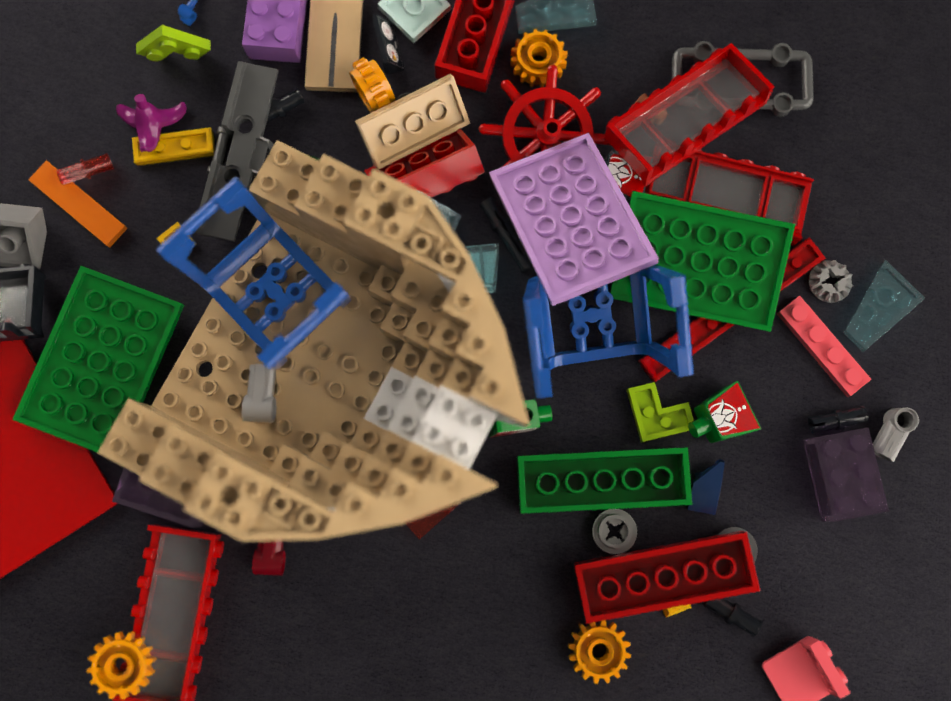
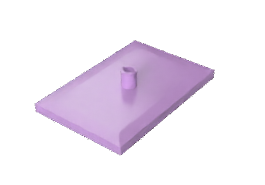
[489,133,659,306]

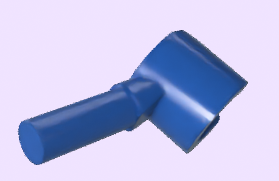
[178,0,198,26]

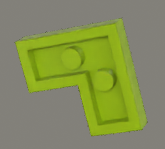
[136,25,211,61]
[627,382,694,443]

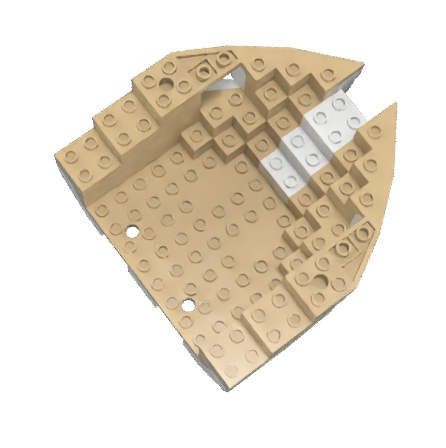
[98,140,529,541]

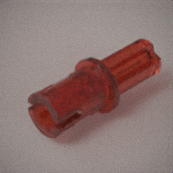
[56,153,114,185]

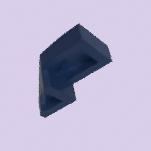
[686,459,725,515]

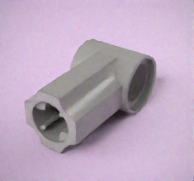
[242,364,276,423]
[869,407,919,462]

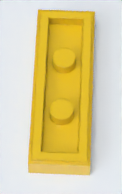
[132,127,215,166]

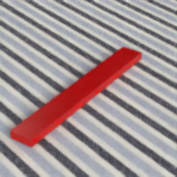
[638,237,826,382]

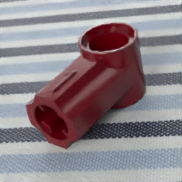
[252,540,286,576]

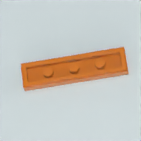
[28,160,128,248]

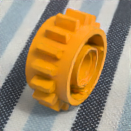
[510,29,568,88]
[349,57,395,113]
[568,620,631,684]
[87,631,156,699]

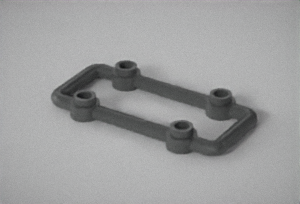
[672,41,813,116]

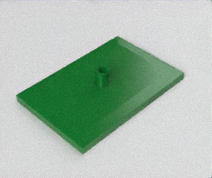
[610,191,795,332]
[12,266,185,452]

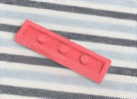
[777,296,871,397]

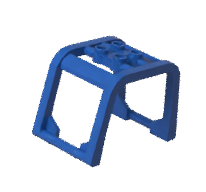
[156,177,351,370]
[523,265,694,398]

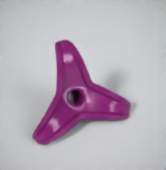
[116,94,187,152]

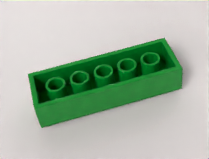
[516,448,693,514]

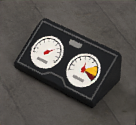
[372,14,404,75]

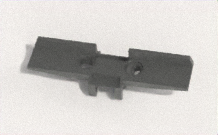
[196,61,278,242]

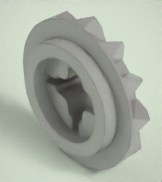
[809,260,853,303]
[592,509,637,554]

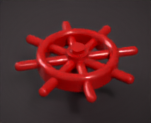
[479,65,611,167]

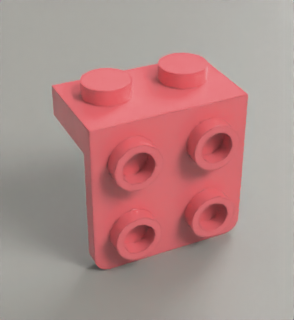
[762,636,850,701]

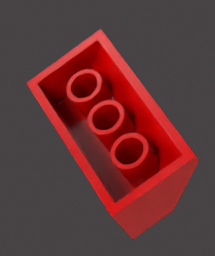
[364,128,485,198]

